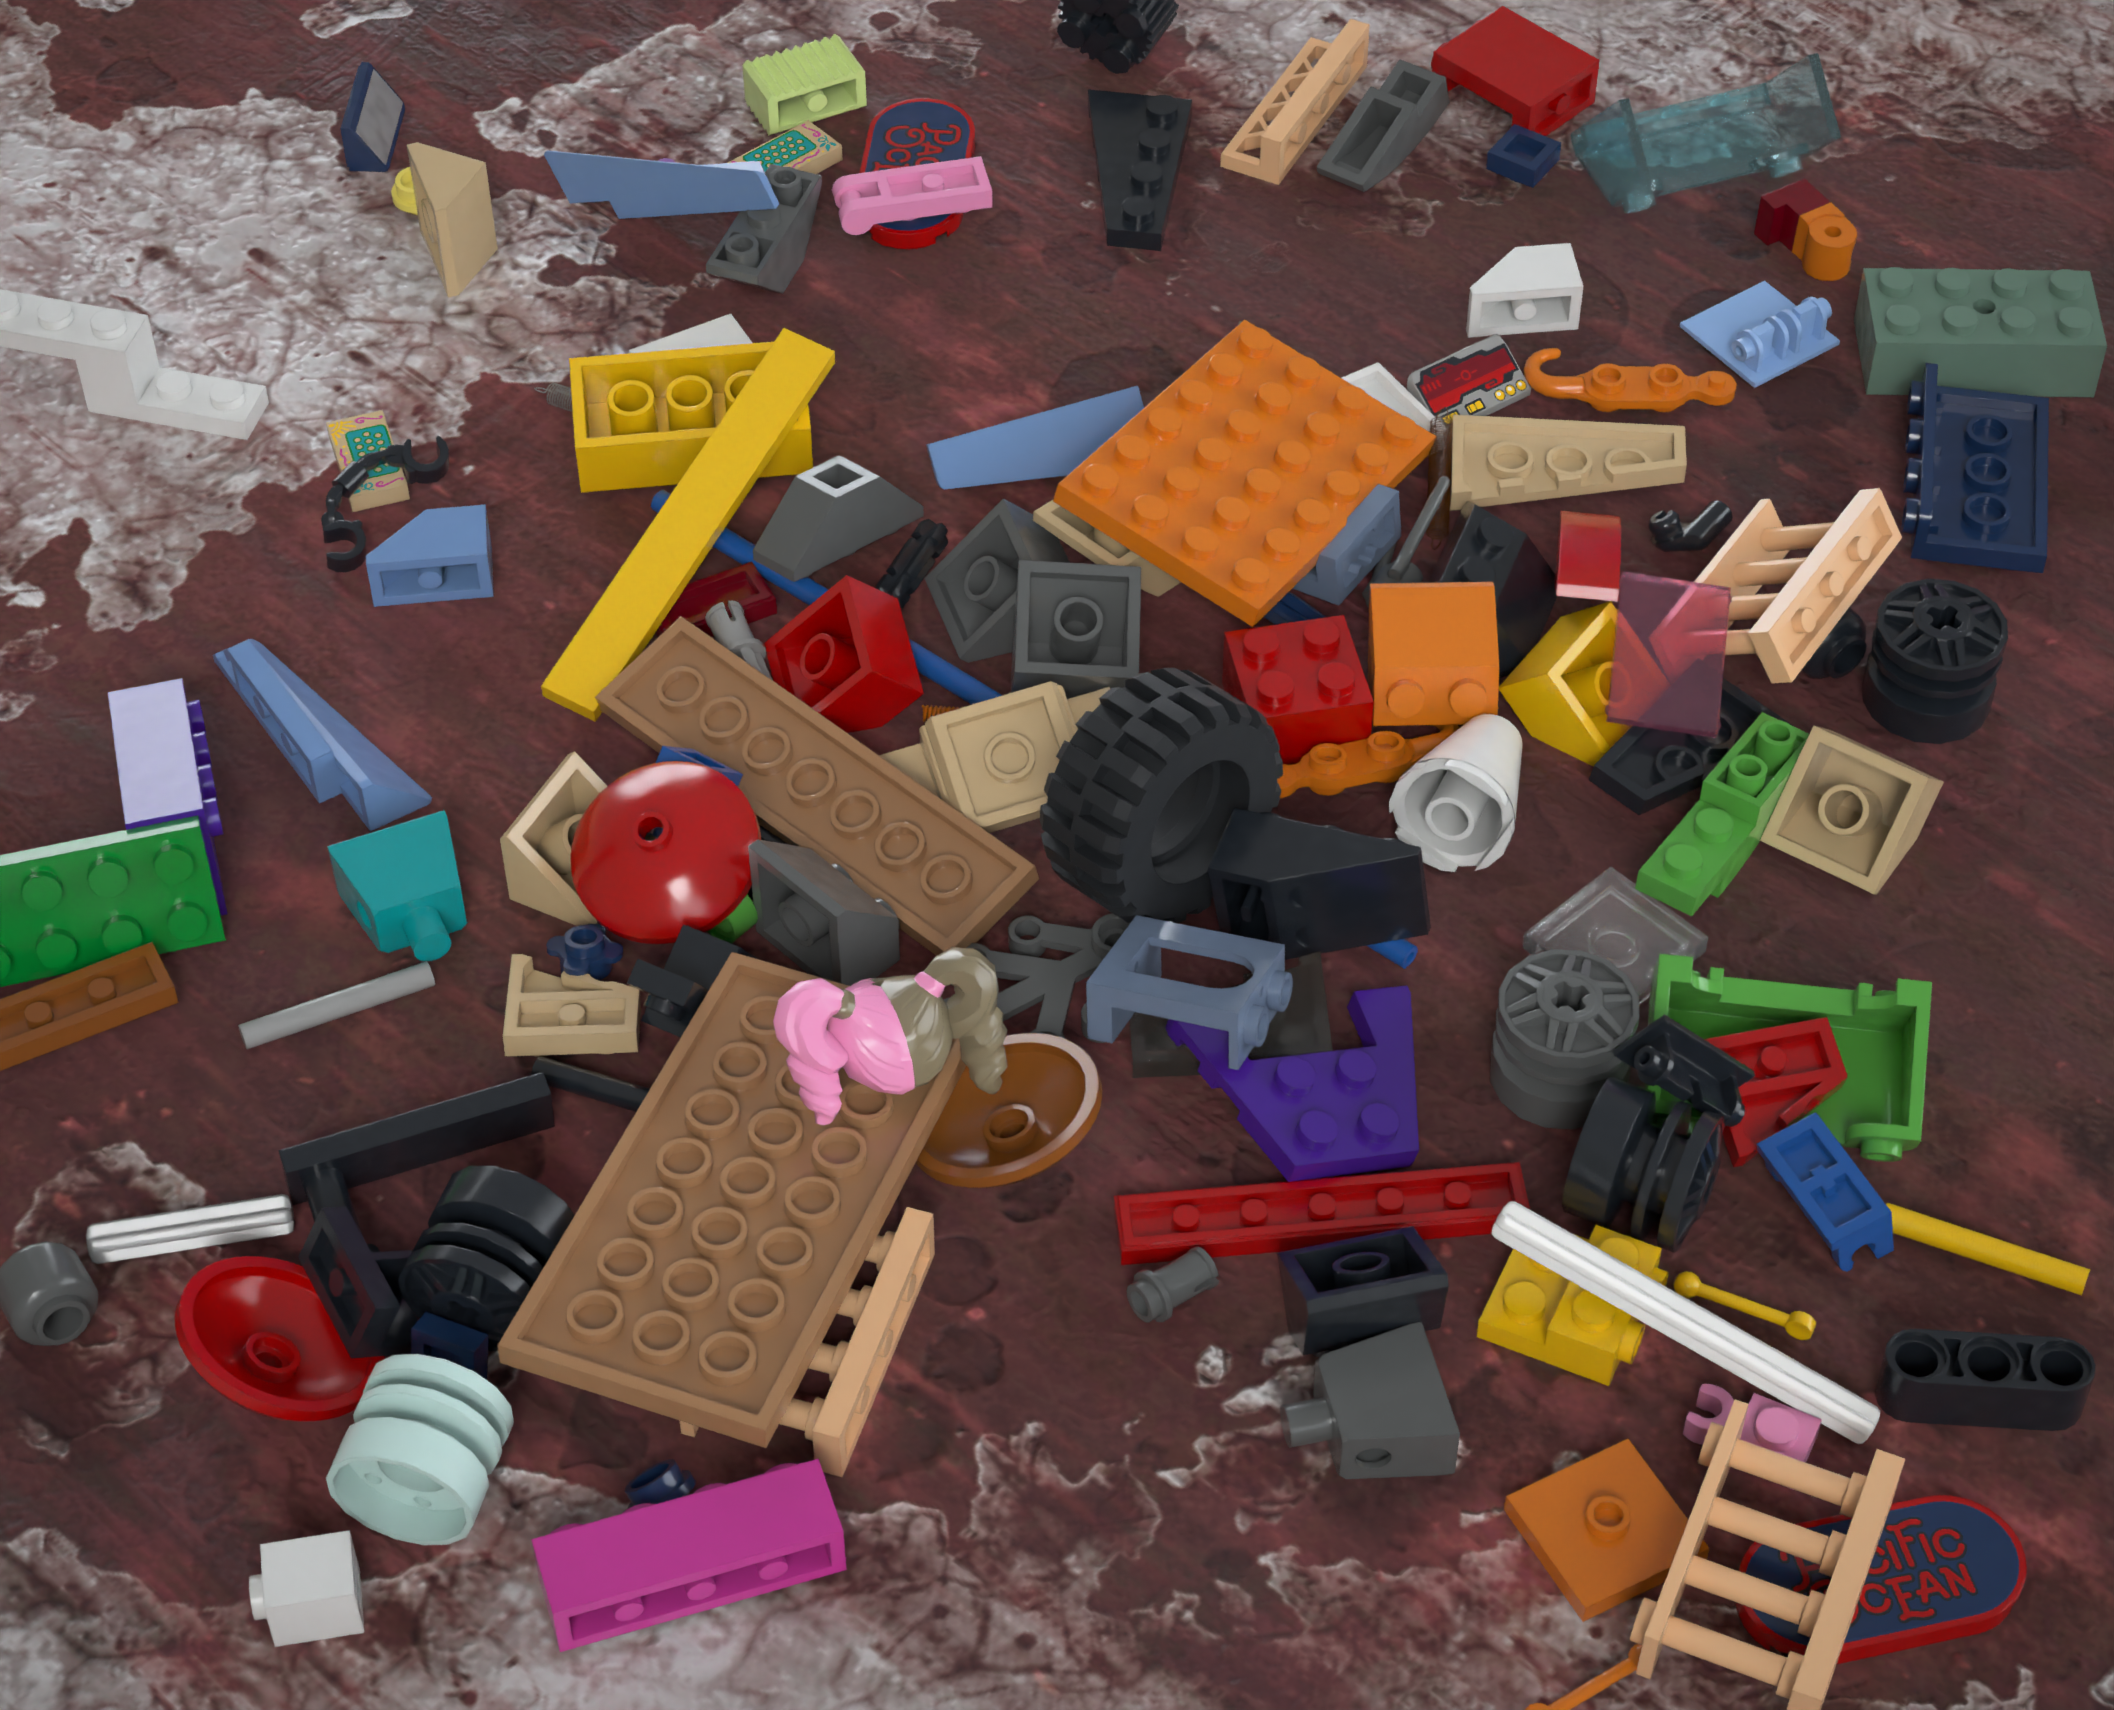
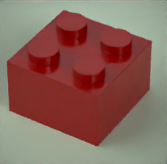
[1222,615,1374,765]

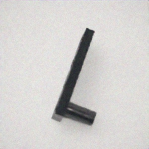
[278,1072,555,1236]

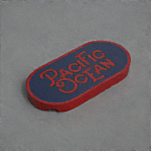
[859,98,975,249]
[1735,1495,2027,1664]

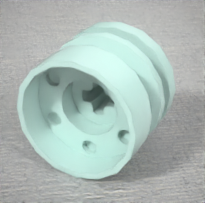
[326,1354,514,1545]

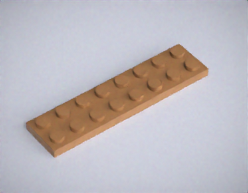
[595,616,1039,956]

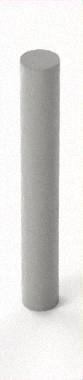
[238,961,435,1050]

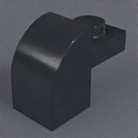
[627,924,760,1037]

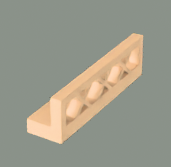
[1220,19,1370,185]

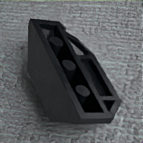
[1428,501,1558,678]

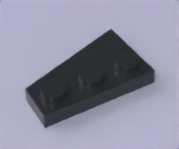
[1589,660,1795,815]

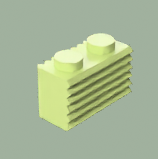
[742,34,867,136]

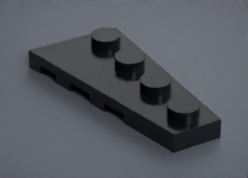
[1088,89,1192,251]

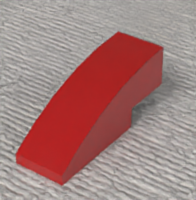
[1554,511,1621,602]

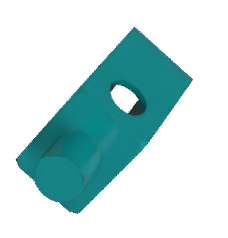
[327,810,467,961]

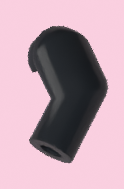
[1648,500,1733,552]

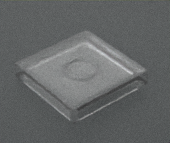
[1523,866,1708,1005]

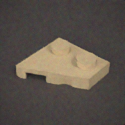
[503,954,641,1057]

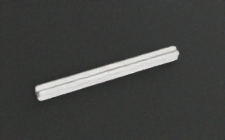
[1491,1201,1880,1444]

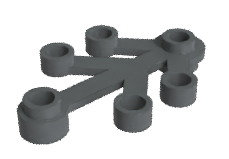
[943,913,1131,1043]

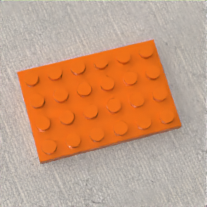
[1053,320,1437,627]

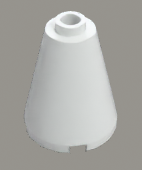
[1389,714,1523,872]

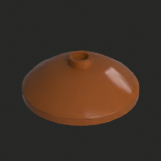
[916,1033,1102,1188]

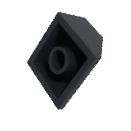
[1277,1226,1449,1357]

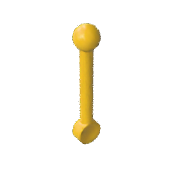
[1673,1271,1816,1340]

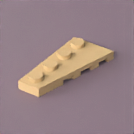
[1450,415,1687,511]

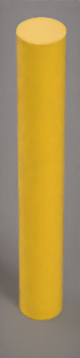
[1886,1202,2090,1296]

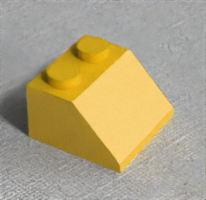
[1499,601,1670,767]

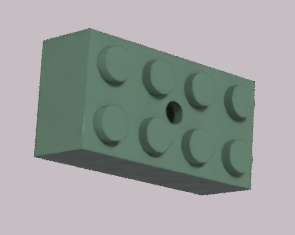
[1854,267,2107,397]

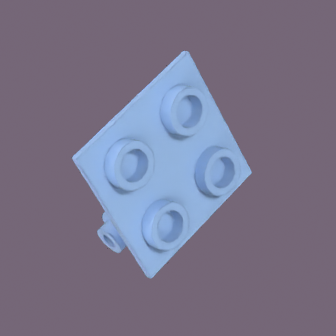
[1680,281,1840,388]

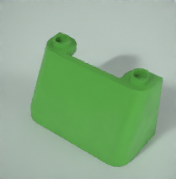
[1645,953,1932,1162]

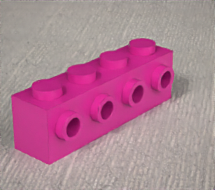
[531,1459,847,1652]

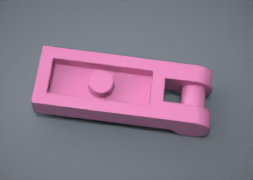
[832,156,992,235]

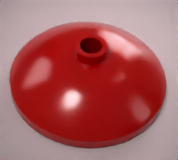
[570,761,761,944]
[175,1256,385,1422]

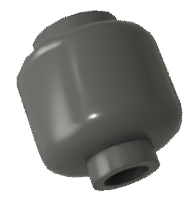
[0,1241,98,1346]

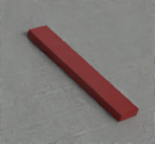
[1114,1162,1530,1265]

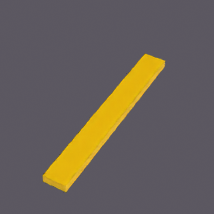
[541,328,835,722]

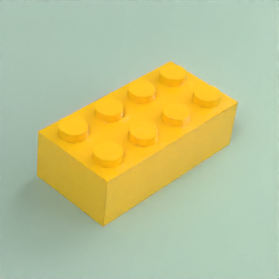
[569,342,813,493]

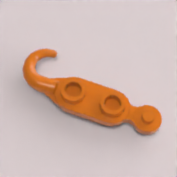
[1523,348,1737,412]
[1277,725,1459,798]

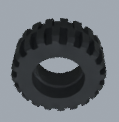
[1040,668,1283,923]

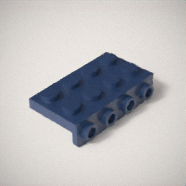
[1901,363,2049,573]

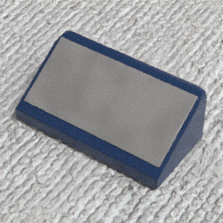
[340,62,405,172]

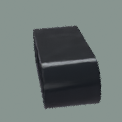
[1875,1329,2096,1431]

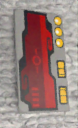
[1407,334,1531,428]

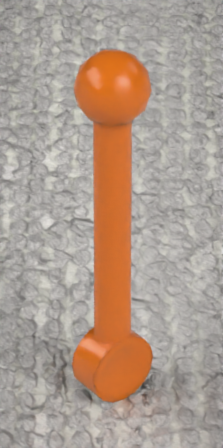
[1525,1644,1642,1710]

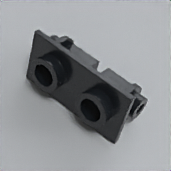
[1613,1014,1755,1127]

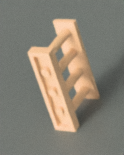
[1648,488,1902,687]
[679,1207,935,1477]
[1630,1399,1905,1710]

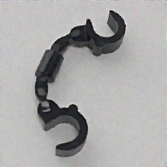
[321,436,449,573]

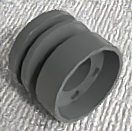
[1490,949,1639,1129]

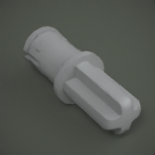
[705,600,773,681]

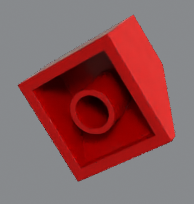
[764,575,924,733]

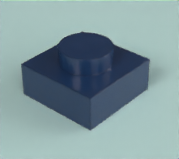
[1486,124,1561,188]
[411,1312,488,1380]

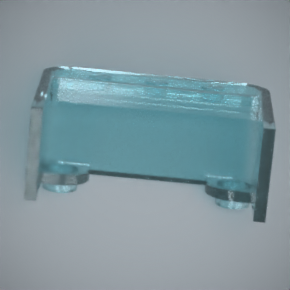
[1570,53,1841,214]

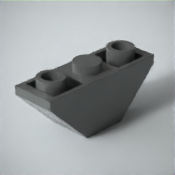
[706,164,822,294]
[753,455,924,582]

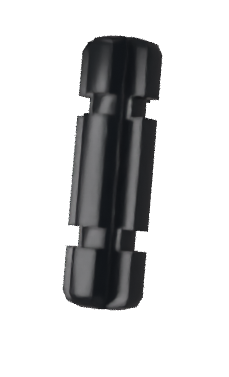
[874,519,948,610]

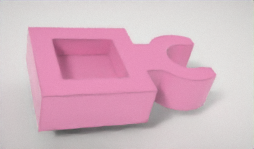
[1683,1384,1822,1490]

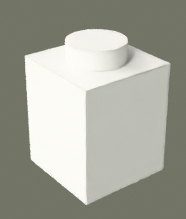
[249,1530,364,1647]

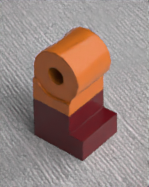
[1754,178,1857,281]

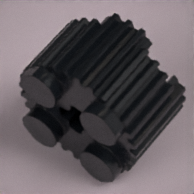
[1057,0,1179,74]

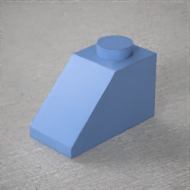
[366,505,494,607]

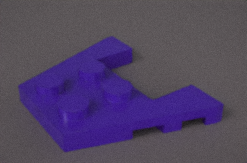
[1165,985,1419,1182]

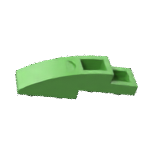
[1635,712,1809,916]

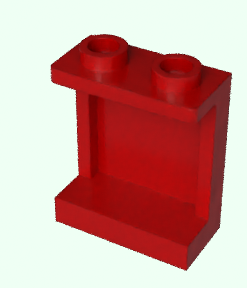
[1431,6,1600,136]

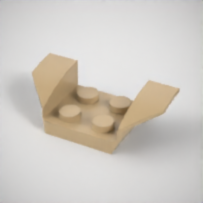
[879,681,1110,833]

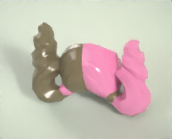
[773,947,1008,1125]

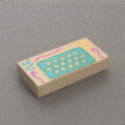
[728,120,843,174]
[326,410,410,512]

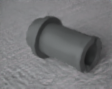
[1126,1247,1219,1323]

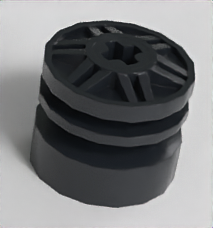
[1862,578,2008,744]
[1562,1077,1725,1253]
[398,1166,575,1351]

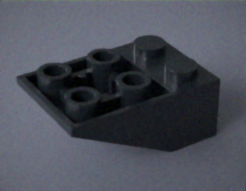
[1208,808,1431,960]

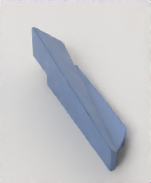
[544,150,779,219]
[926,386,1144,490]
[213,639,432,832]

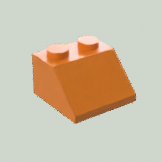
[1367,582,1499,726]

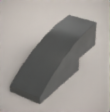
[1317,59,1450,192]

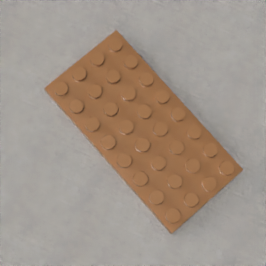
[498,952,966,1448]

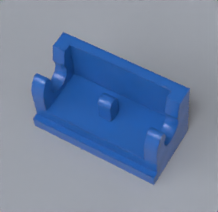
[1757,1112,1894,1272]

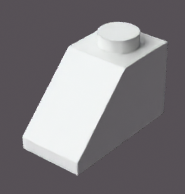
[1466,243,1583,338]

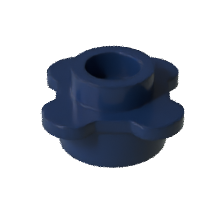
[546,924,623,981]

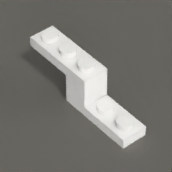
[0,289,269,440]

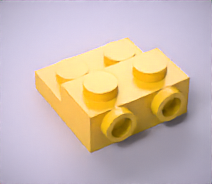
[1477,1225,1669,1386]

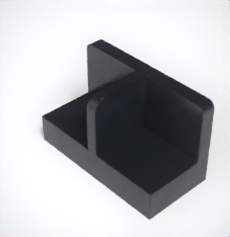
[298,1206,418,1358]

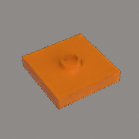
[1504,1439,1709,1622]

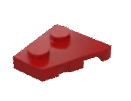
[1704,1017,1848,1167]

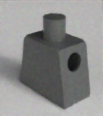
[1280,1322,1460,1479]

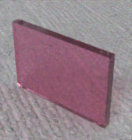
[1605,572,1732,738]

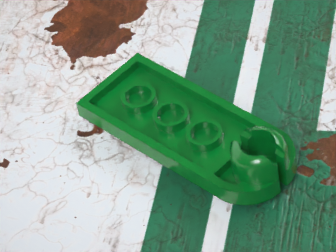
[0,815,226,987]

